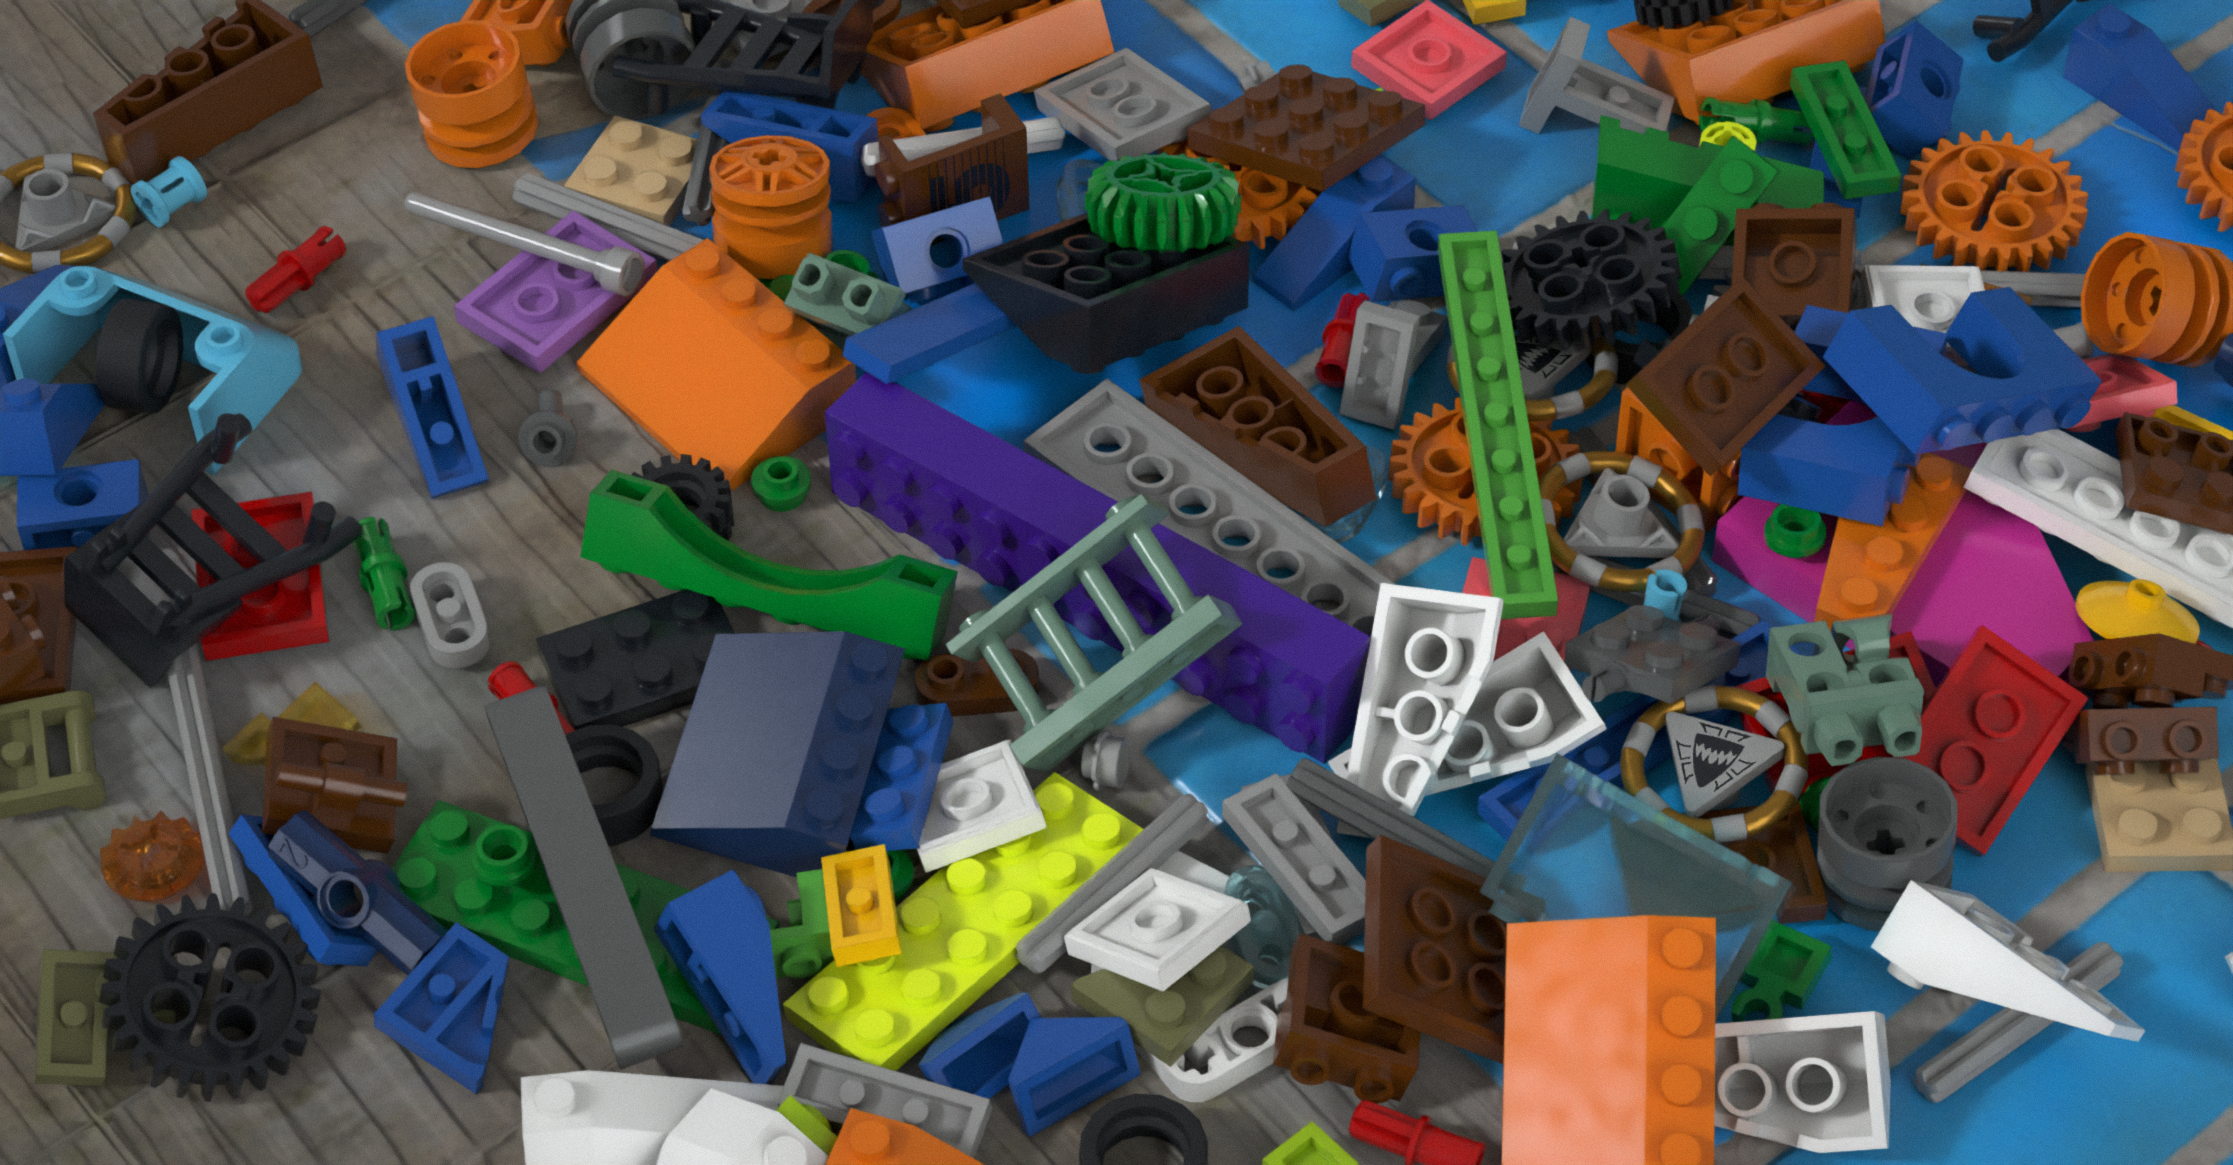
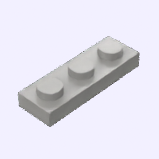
[1222,773,1366,945]
[777,1043,993,1158]

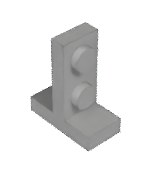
[1518,16,1675,134]
[1339,300,1447,430]

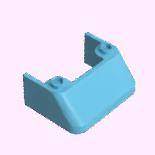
[3,266,303,475]

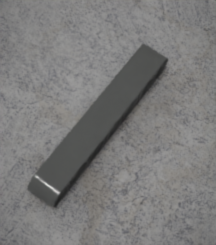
[484,684,684,1070]

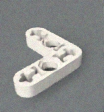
[1091,964,1289,1102]

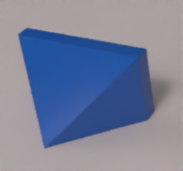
[919,992,1042,1099]
[1008,1017,1141,1137]

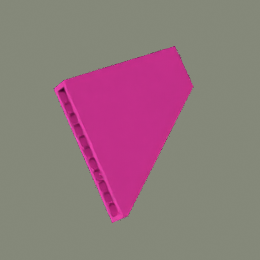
[1712,365,2094,688]

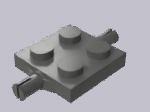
[1564,605,1740,704]

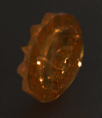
[100,810,205,902]

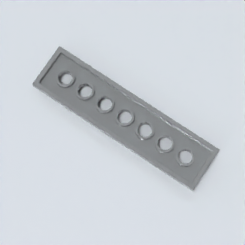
[1023,378,1396,634]

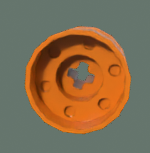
[405,20,539,168]
[709,135,833,279]
[2080,232,2233,368]

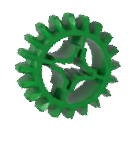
[1085,152,1241,253]

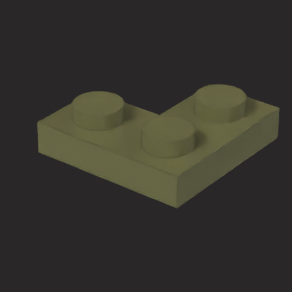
[34,949,178,1086]

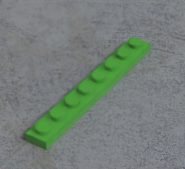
[1438,230,1558,619]

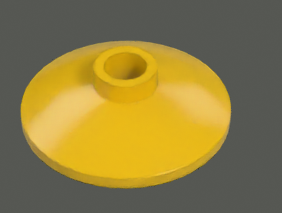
[2075,579,2200,644]

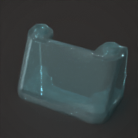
[1480,753,1797,1024]

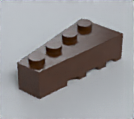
[93,0,323,184]
[1139,326,1377,527]

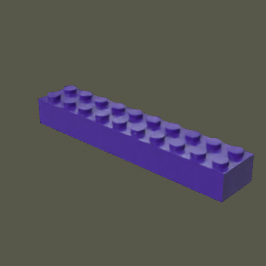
[825,372,1370,764]

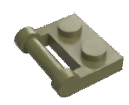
[0,690,106,819]

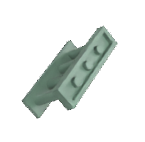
[945,493,1243,773]

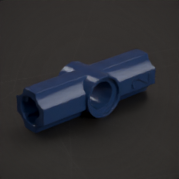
[268,810,448,976]

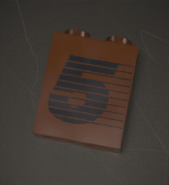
[874,93,1030,246]

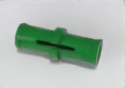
[1699,97,1814,146]
[353,517,416,631]

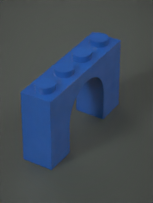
[1823,287,2102,455]
[1738,305,1954,526]

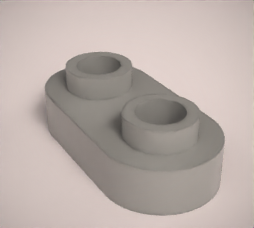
[410,562,490,668]

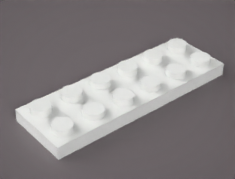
[1963,429,2233,628]

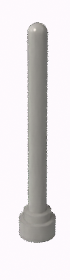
[404,192,645,297]

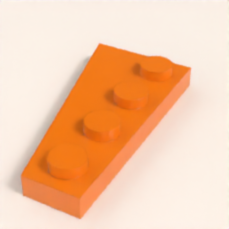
[1814,452,1972,640]

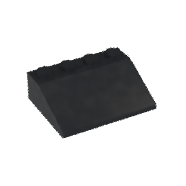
[963,212,1250,374]

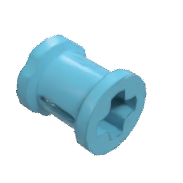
[130,156,207,228]

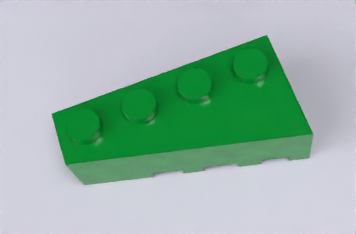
[1591,115,1824,246]

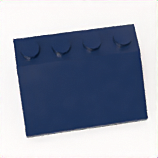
[649,631,905,877]

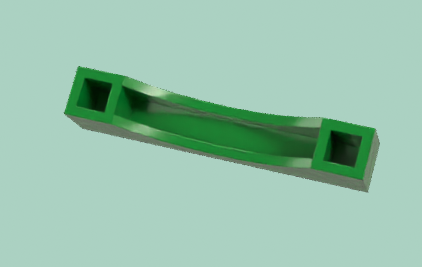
[580,469,958,661]

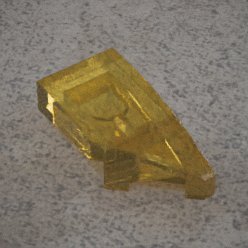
[222,681,362,765]

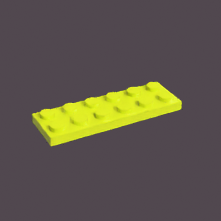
[783,772,1144,1071]

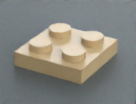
[564,115,697,226]
[2085,759,2233,872]

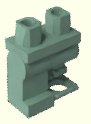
[784,253,913,351]
[1766,614,1924,766]

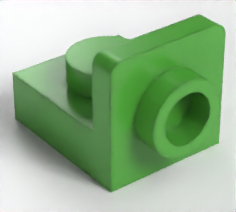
[770,869,835,978]

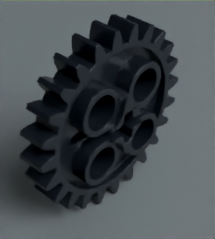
[1501,209,1682,351]
[99,893,321,1102]

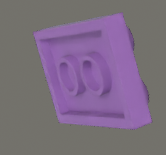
[454,210,658,373]

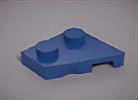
[374,922,509,1094]

